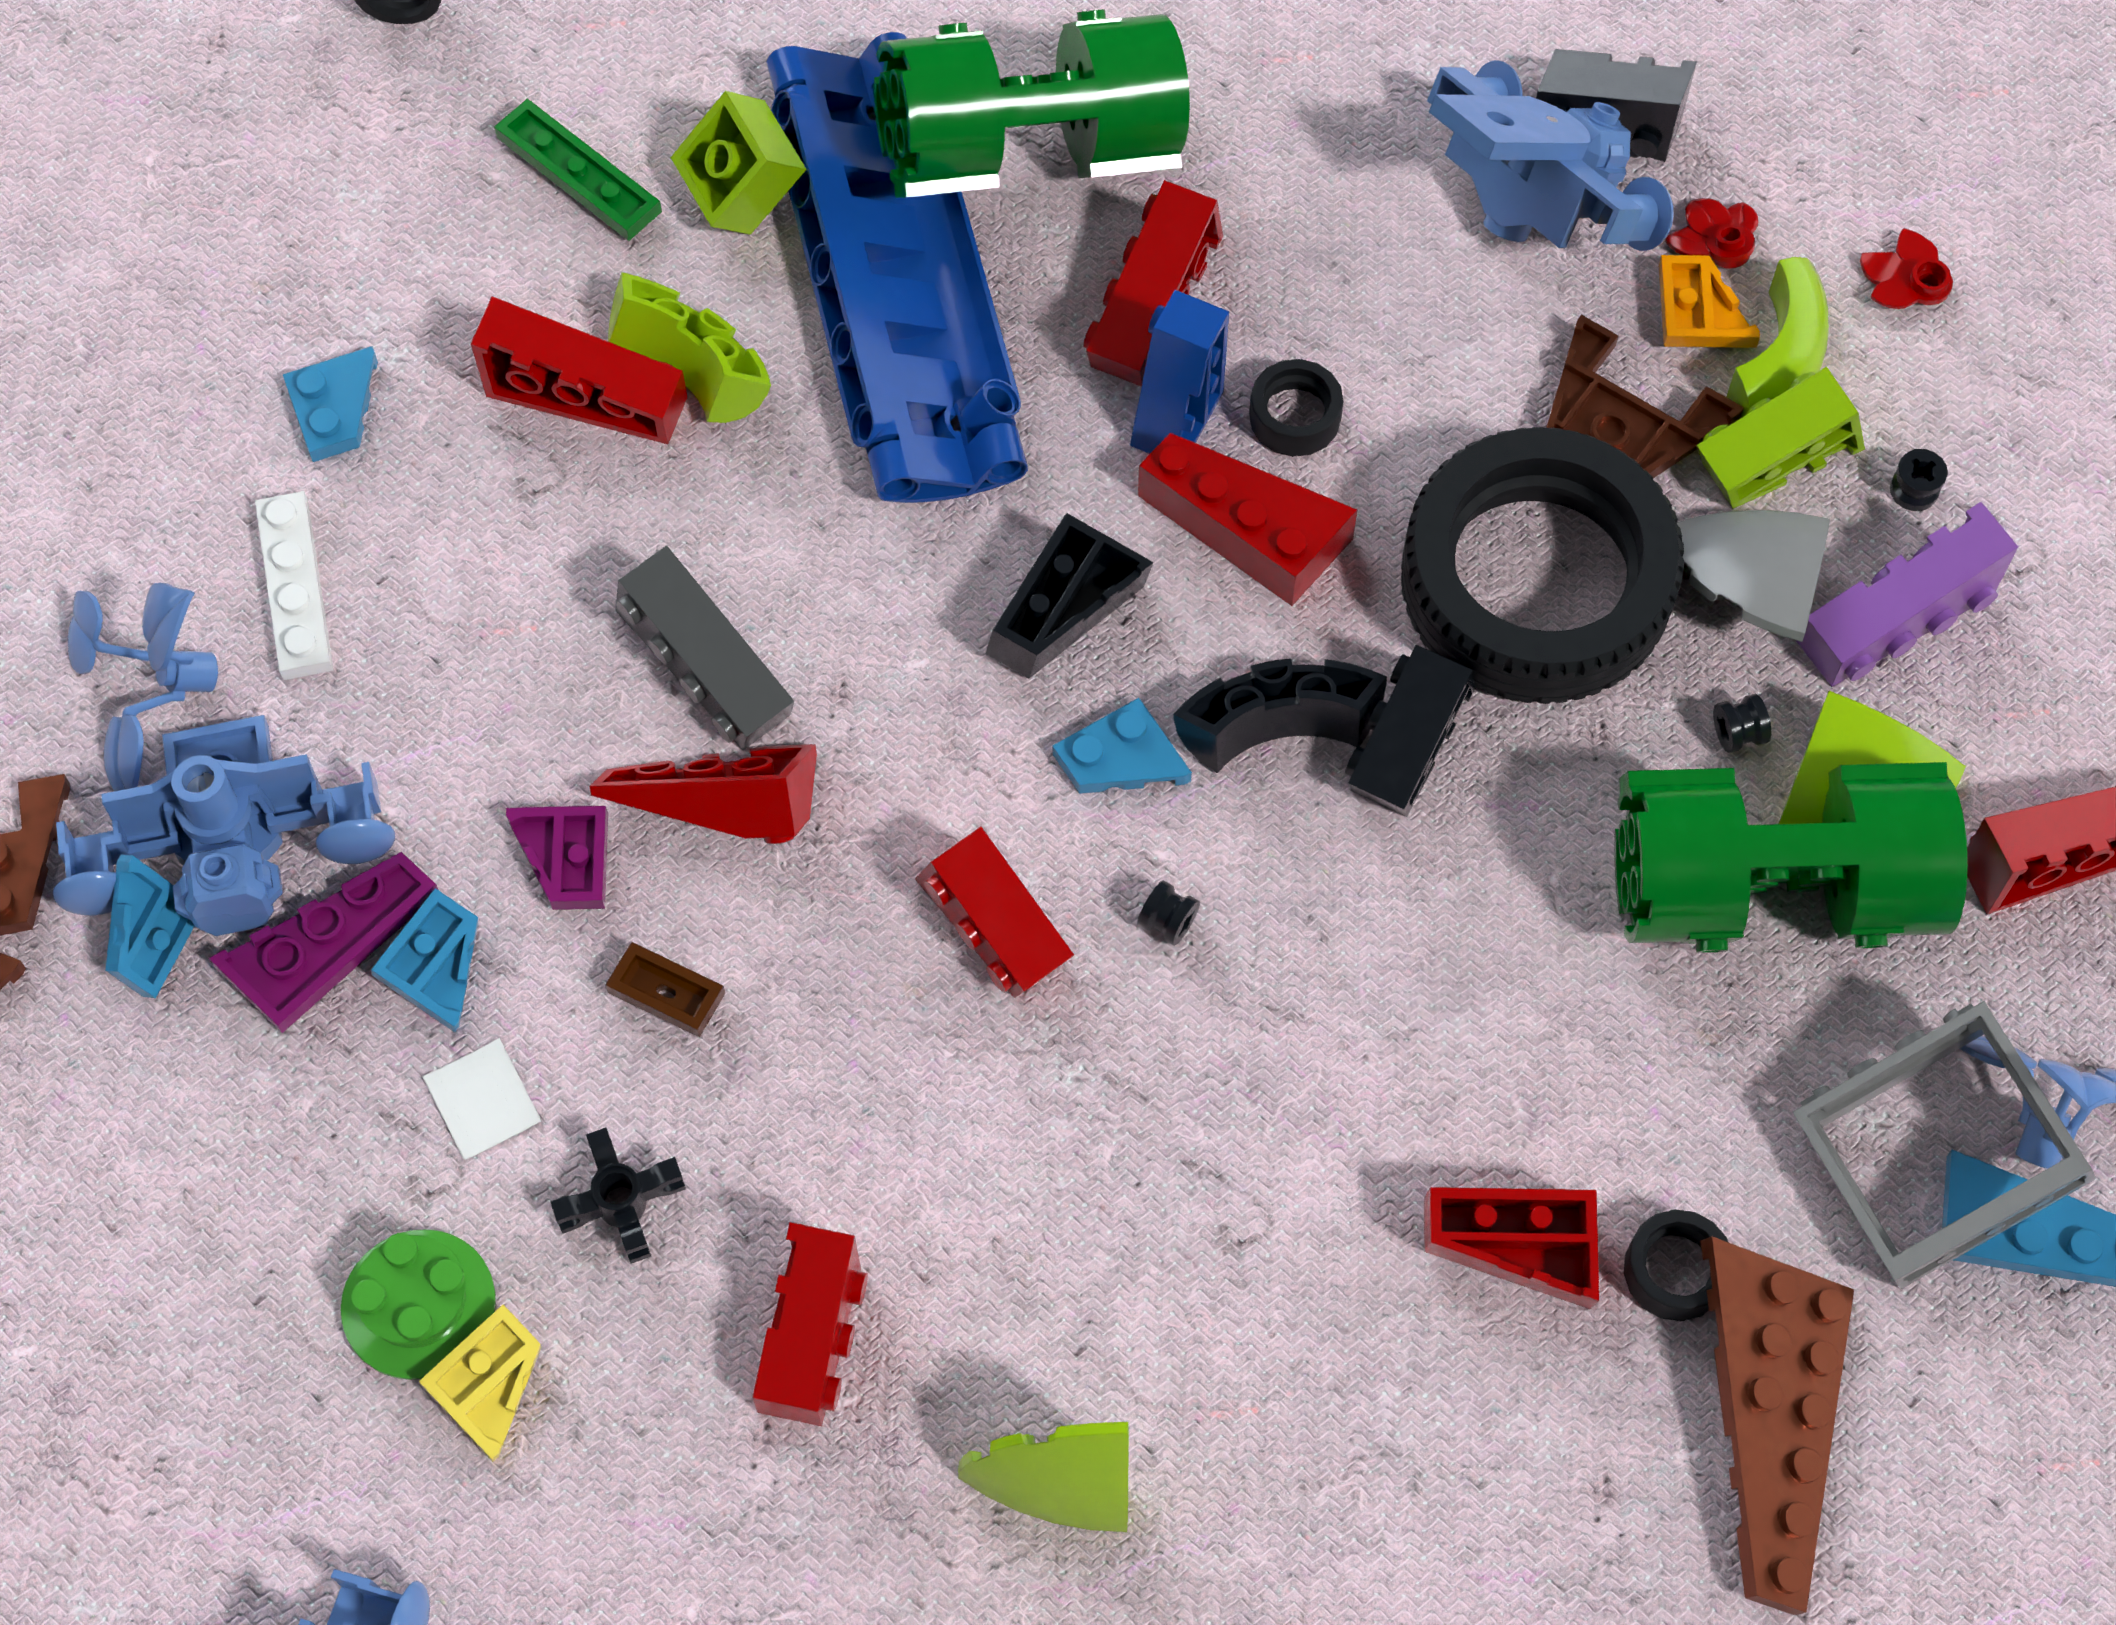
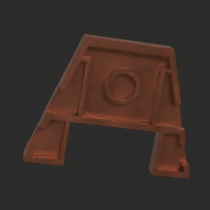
[1546,314,1744,478]
[0,774,70,936]

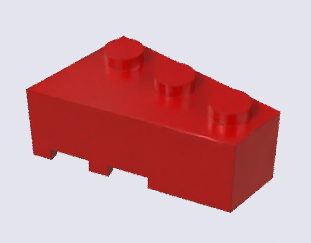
[915,826,1074,998]
[1424,1187,1599,1309]
[753,1222,868,1426]

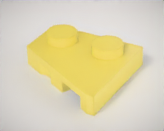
[419,1304,541,1462]

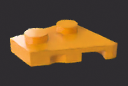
[1658,255,1760,348]

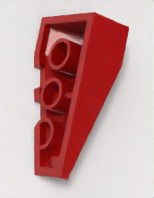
[589,744,817,844]

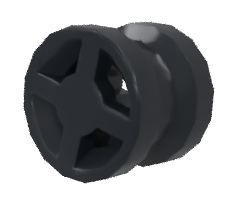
[1890,449,1948,511]
[1713,693,1772,753]
[1137,880,1200,946]

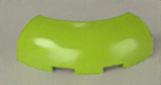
[1726,257,1829,419]
[608,272,771,423]

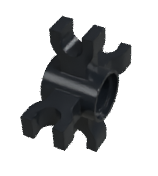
[550,1127,686,1264]

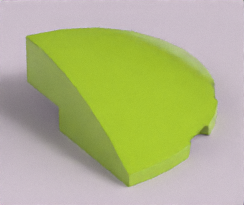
[1778,691,1966,824]
[958,1422,1129,1532]

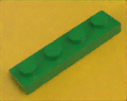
[494,98,662,241]

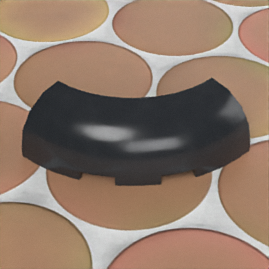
[1173,658,1387,773]

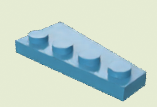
[1942,1149,2116,1287]

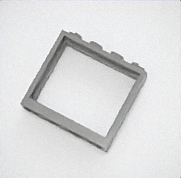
[1793,1001,2096,1289]

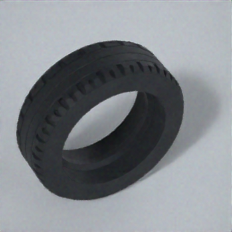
[1401,427,1684,704]

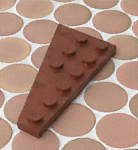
[1700,1236,1854,1615]

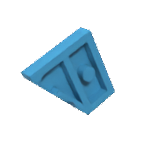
[283,346,378,462]
[1052,698,1192,794]
[105,855,195,998]
[371,888,478,1032]

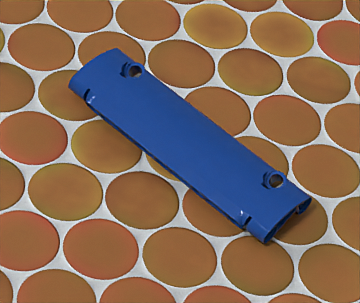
[766,32,1028,503]

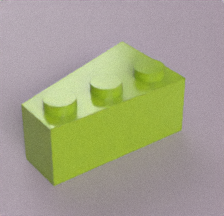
[1697,366,1865,509]

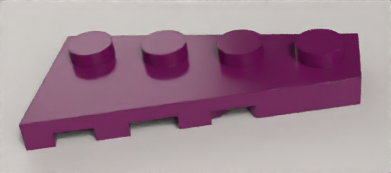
[208,852,438,1033]

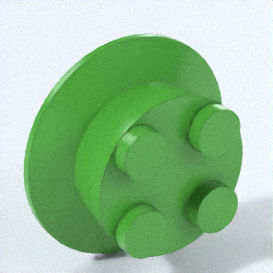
[341,1229,496,1380]

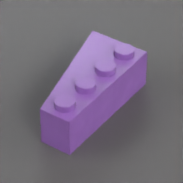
[1796,501,2018,687]

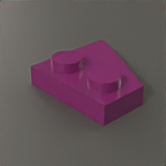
[506,806,608,910]

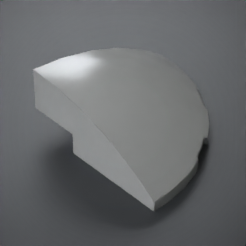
[1677,510,1830,642]

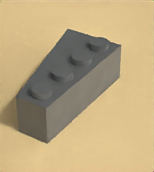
[615,545,795,750]

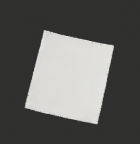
[422,1038,542,1160]

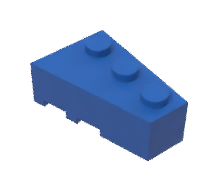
[1130,290,1229,454]

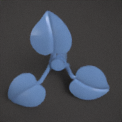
[68,583,218,791]
[1959,1036,2116,1169]

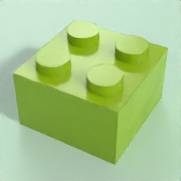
[670,91,807,235]

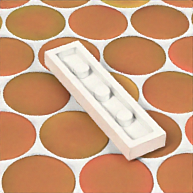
[255,491,334,680]

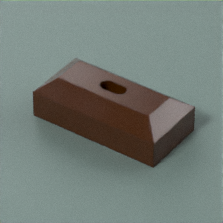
[605,942,726,1038]

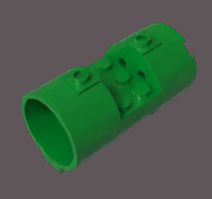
[874,9,1190,198]
[1614,762,1968,953]

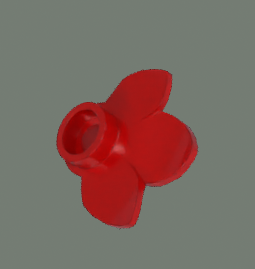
[1665,198,1758,269]
[1860,228,1953,309]

